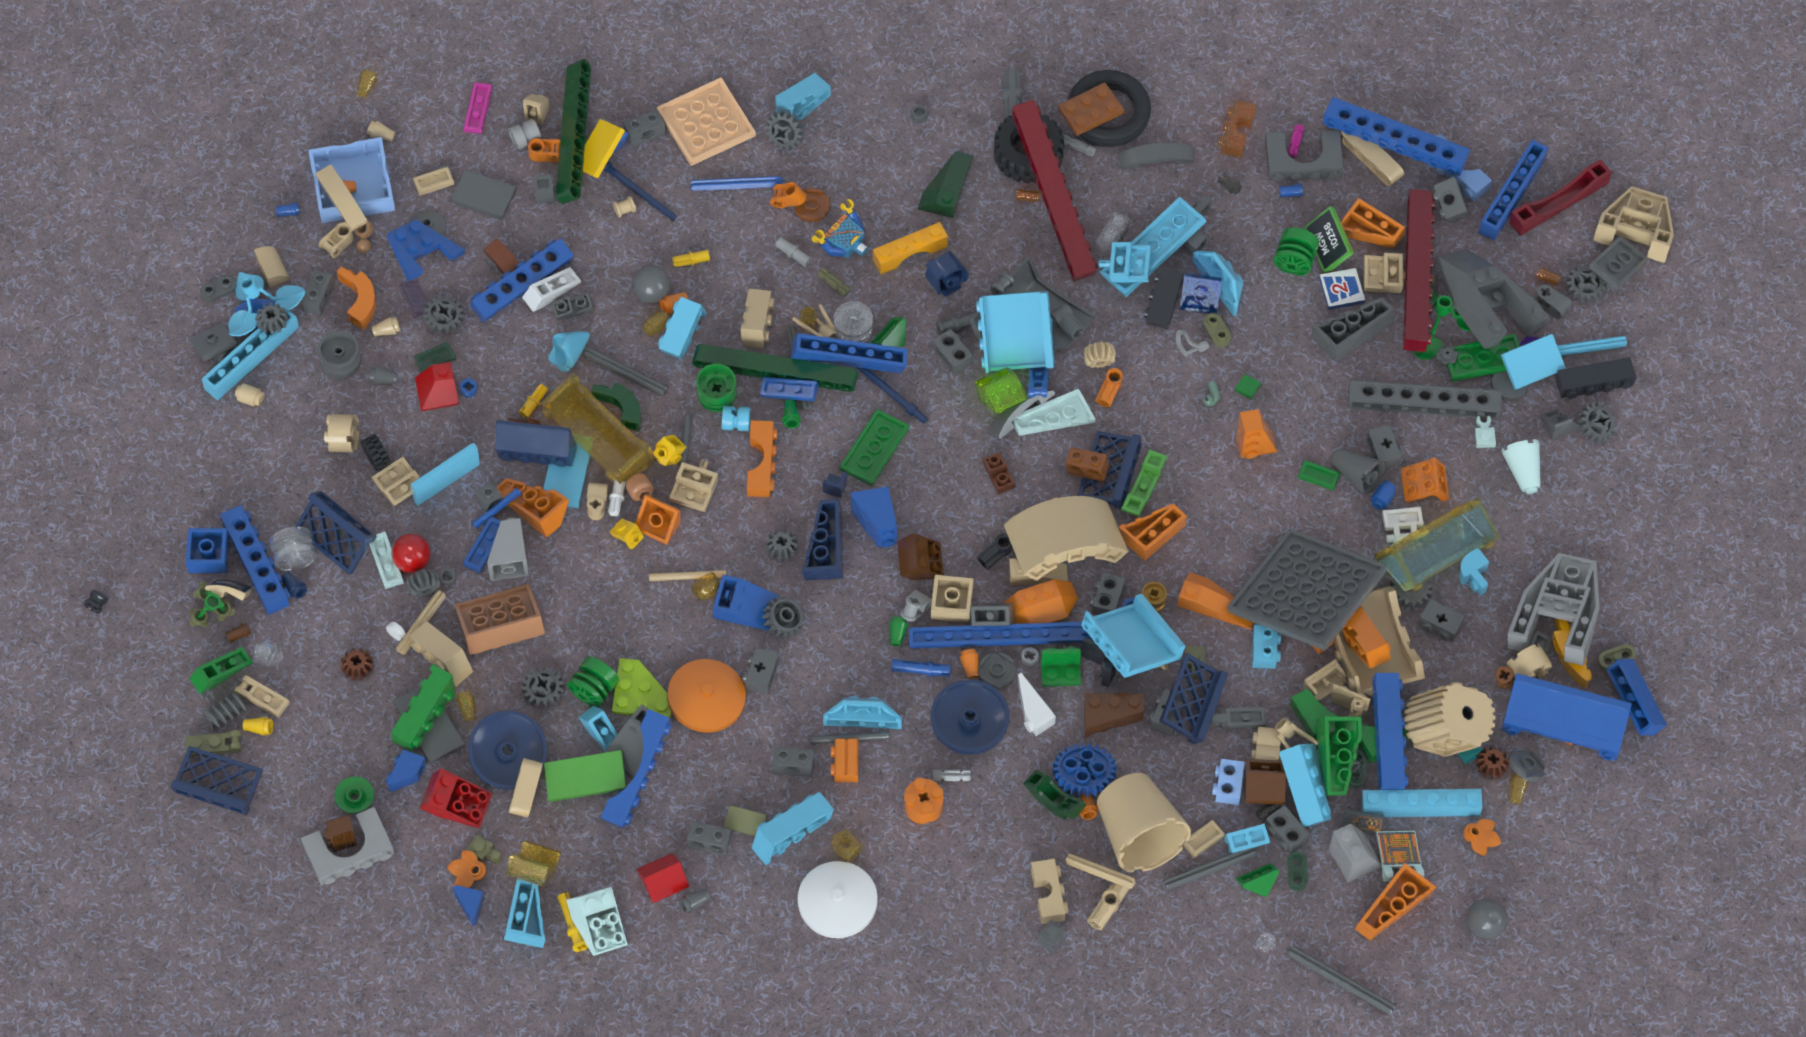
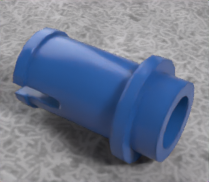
[1280,183,1303,198]
[276,202,300,218]

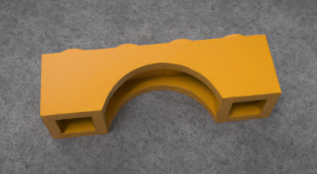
[873,222,948,275]

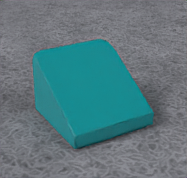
[1457,747,1483,765]

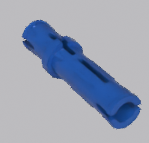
[891,659,951,677]

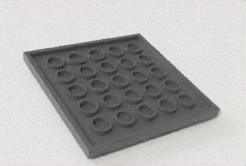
[1227,529,1388,651]

